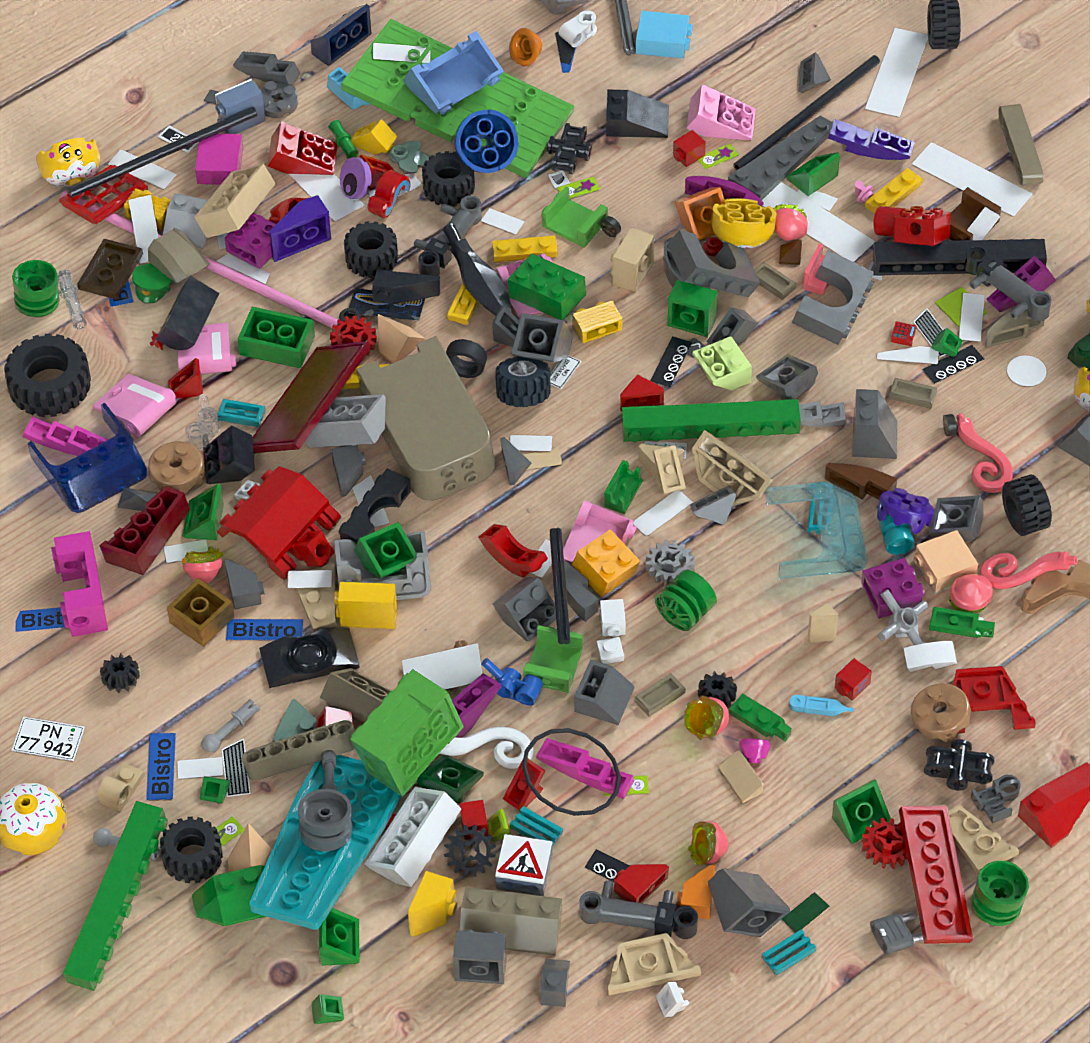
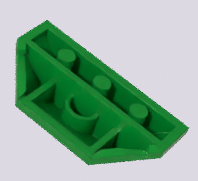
[192,865,267,926]

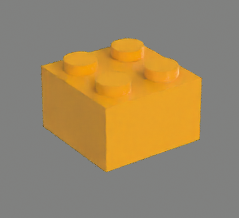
[572,529,640,598]

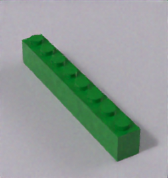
[622,399,801,442]
[63,801,168,991]

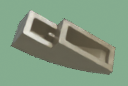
[985,310,1045,348]

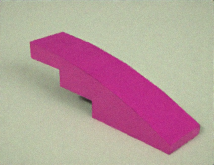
[23,416,116,462]
[536,738,635,799]

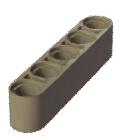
[998,104,1043,186]
[242,720,355,781]

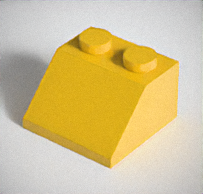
[408,871,458,937]

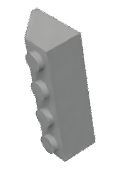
[305,394,386,448]

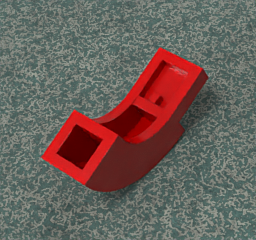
[478,524,548,578]

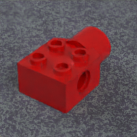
[873,206,951,246]

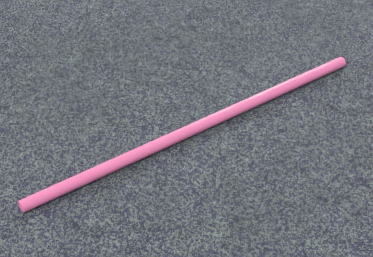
[61,191,338,328]

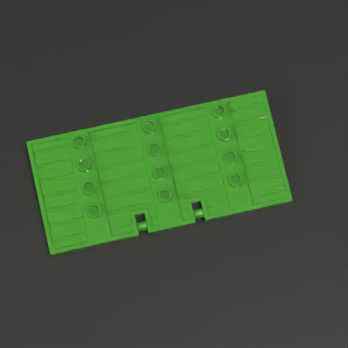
[341,19,574,179]

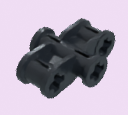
[547,123,592,175]
[924,739,995,791]

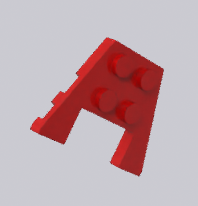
[953,666,1036,734]

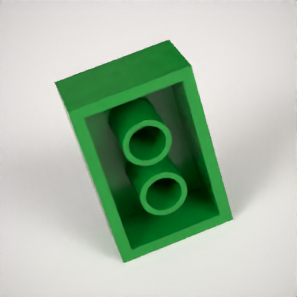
[508,254,586,320]
[237,306,315,369]

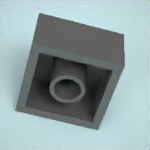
[453,930,507,984]

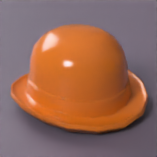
[509,28,542,66]

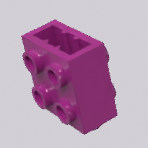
[224,213,276,269]
[861,558,925,619]

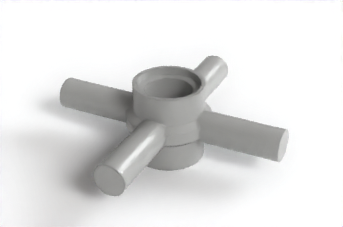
[878,590,928,645]

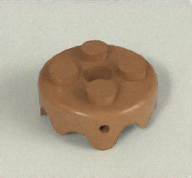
[148,441,204,493]
[911,683,972,743]

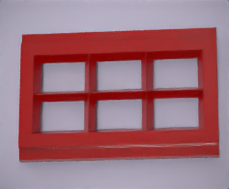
[59,165,148,225]

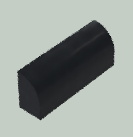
[156,275,220,350]

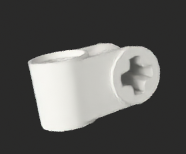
[559,10,597,47]

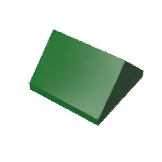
[786,152,840,196]
[182,484,224,541]
[832,779,891,844]
[319,908,360,966]

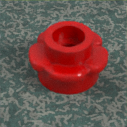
[703,237,724,257]

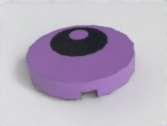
[340,157,371,199]

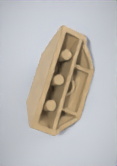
[692,430,773,506]

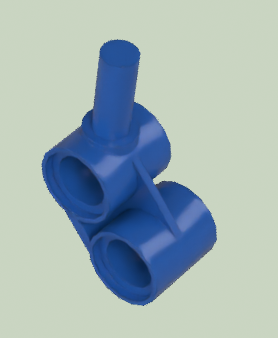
[481,658,543,706]

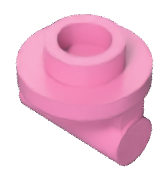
[855,180,874,203]

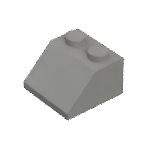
[163,193,208,249]

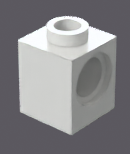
[600,599,626,637]

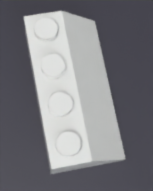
[365,787,461,887]

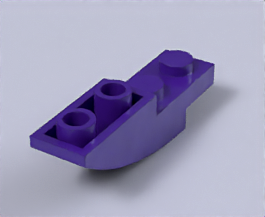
[828,119,915,160]

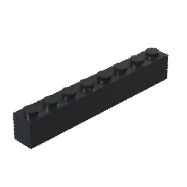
[873,239,1047,276]

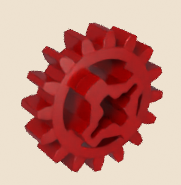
[330,315,377,356]
[862,818,908,869]

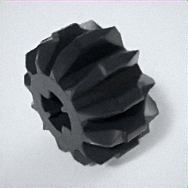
[100,653,140,693]
[697,671,737,708]

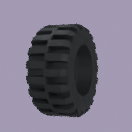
[4,333,91,417]

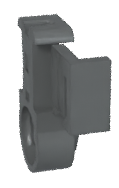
[971,775,1021,823]

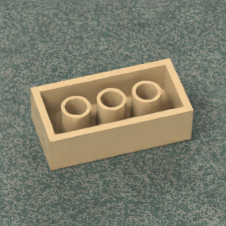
[194,163,275,238]

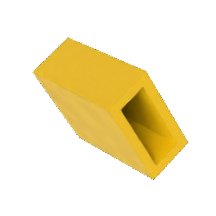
[334,582,397,629]

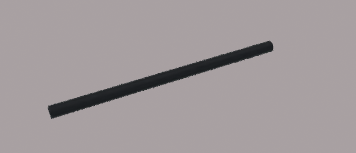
[733,55,880,171]
[67,107,258,198]

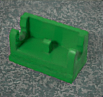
[604,460,643,514]

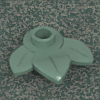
[390,141,430,173]

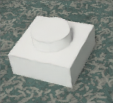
[597,637,624,664]

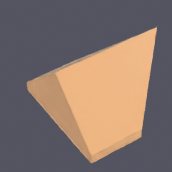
[378,314,425,363]
[228,823,272,872]

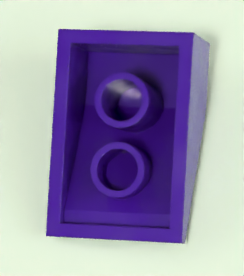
[269,195,332,262]

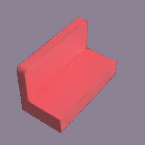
[803,243,829,295]

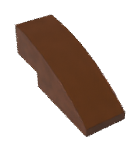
[825,463,897,500]

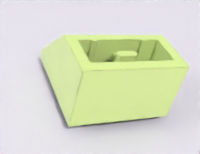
[693,336,752,391]

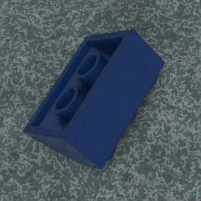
[310,4,372,66]

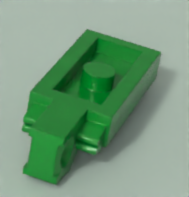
[929,607,995,638]
[729,693,792,742]

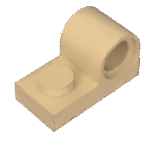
[652,445,686,494]
[98,762,144,812]

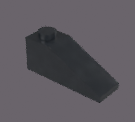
[372,269,441,304]

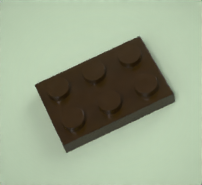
[77,239,143,300]

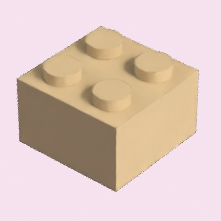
[611,227,654,293]

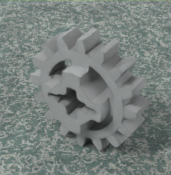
[646,540,695,586]

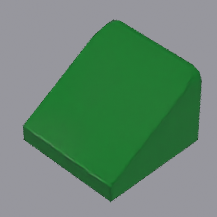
[931,328,963,357]
[200,776,231,804]
[312,994,344,1024]

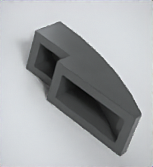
[233,51,300,85]
[564,560,598,622]

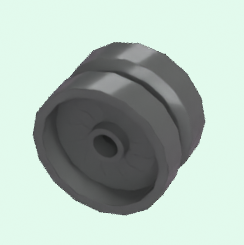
[298,789,353,851]

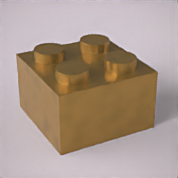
[167,578,234,647]

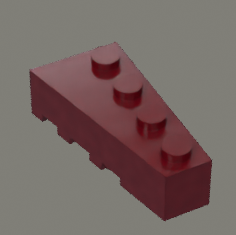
[99,486,190,575]

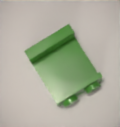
[541,187,608,248]
[523,625,583,693]

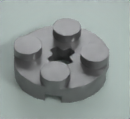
[261,81,298,118]

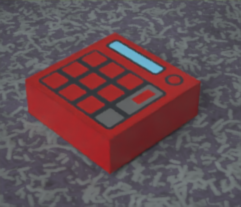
[891,321,917,347]

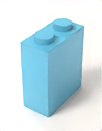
[636,11,693,59]

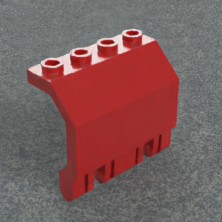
[216,466,341,580]

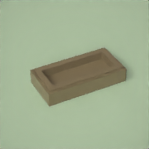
[755,262,797,300]
[889,378,937,409]
[634,673,686,717]

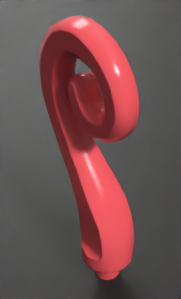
[956,413,1013,493]
[980,552,1078,589]

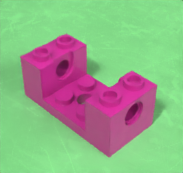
[51,531,108,637]

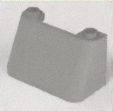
[334,531,431,600]

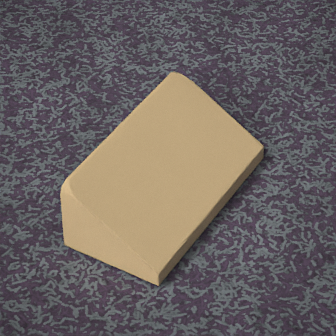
[807,603,838,643]
[718,750,764,803]

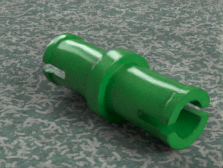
[328,120,359,159]

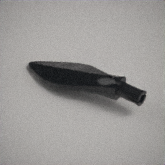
[443,223,512,316]

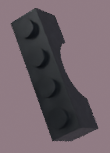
[339,468,411,544]

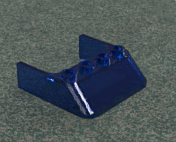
[28,403,148,513]

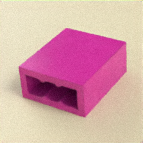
[195,134,244,185]

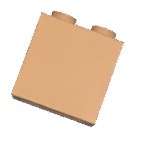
[914,530,978,594]

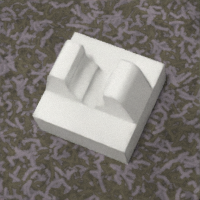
[656,982,689,1017]

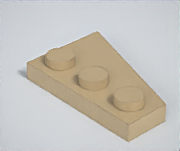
[295,563,336,632]
[948,805,1019,875]

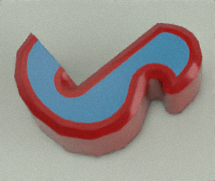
[367,170,411,219]

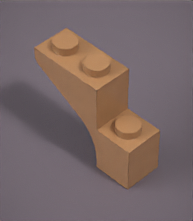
[1021,560,1090,614]

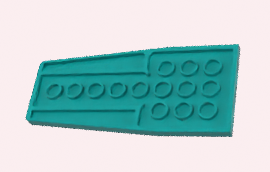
[250,755,401,930]

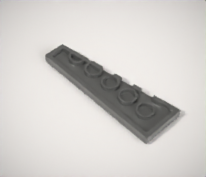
[728,115,833,200]

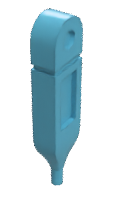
[789,695,854,716]

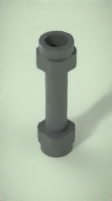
[321,751,337,790]

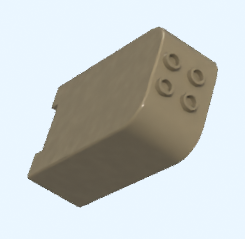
[356,336,495,501]

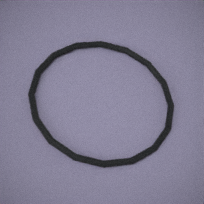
[522,728,621,816]

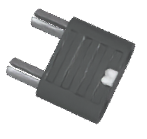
[870,912,923,955]

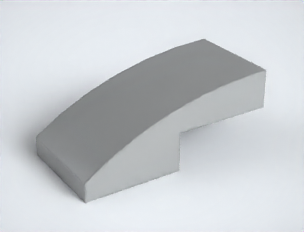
[799,401,847,427]

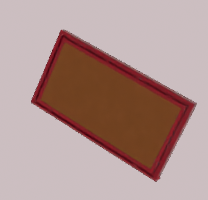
[252,341,372,453]

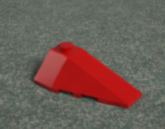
[1018,762,1090,848]

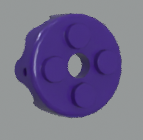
[877,488,934,534]

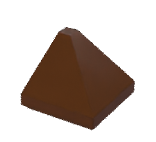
[779,240,802,265]

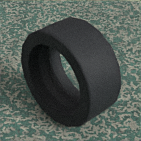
[446,339,487,378]

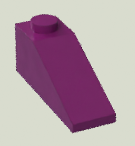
[986,255,1056,312]
[452,673,501,738]

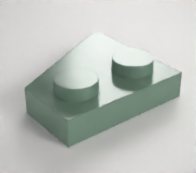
[273,699,316,742]

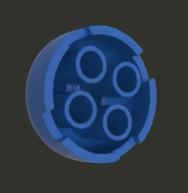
[454,110,519,173]

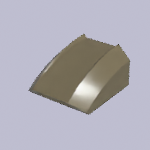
[148,227,210,283]

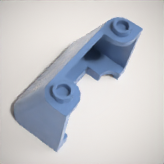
[403,31,504,115]

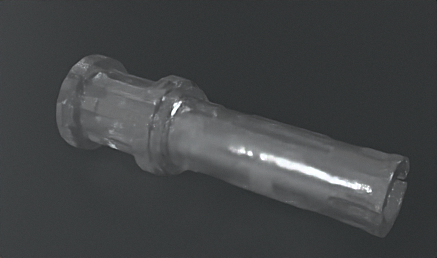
[57,270,87,329]

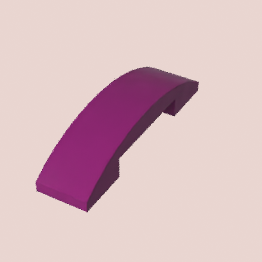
[685,176,764,207]

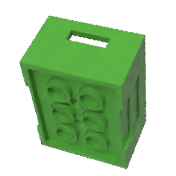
[350,669,464,797]

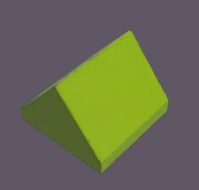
[487,809,511,842]

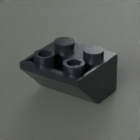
[203,425,255,484]

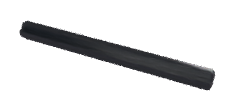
[549,528,570,645]

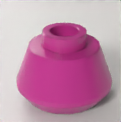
[739,738,771,763]

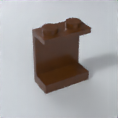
[949,187,1001,241]

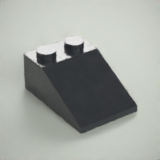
[606,89,669,138]

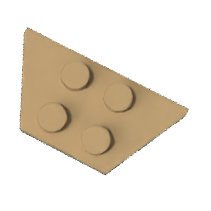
[608,933,701,996]

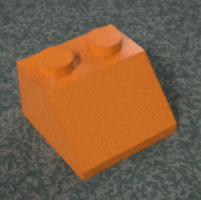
[675,187,725,241]

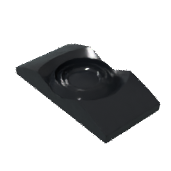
[259,627,360,688]

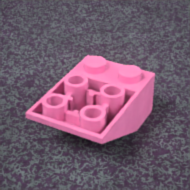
[686,84,756,140]

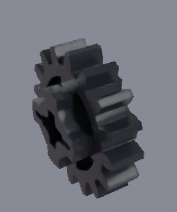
[444,825,496,877]

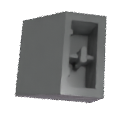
[493,577,556,641]
[574,660,634,725]

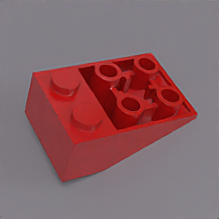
[267,121,337,175]

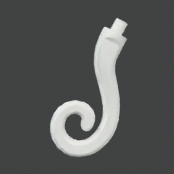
[439,727,534,769]

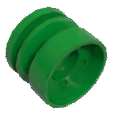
[12,260,60,317]
[655,569,717,631]
[971,861,1029,926]

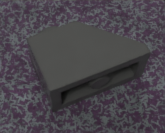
[706,307,758,345]
[331,444,366,497]
[225,559,265,610]
[540,959,570,1007]

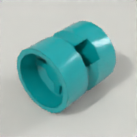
[879,514,915,555]

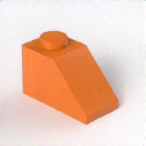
[676,864,716,919]

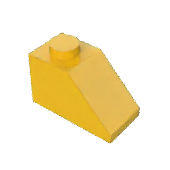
[351,119,397,155]

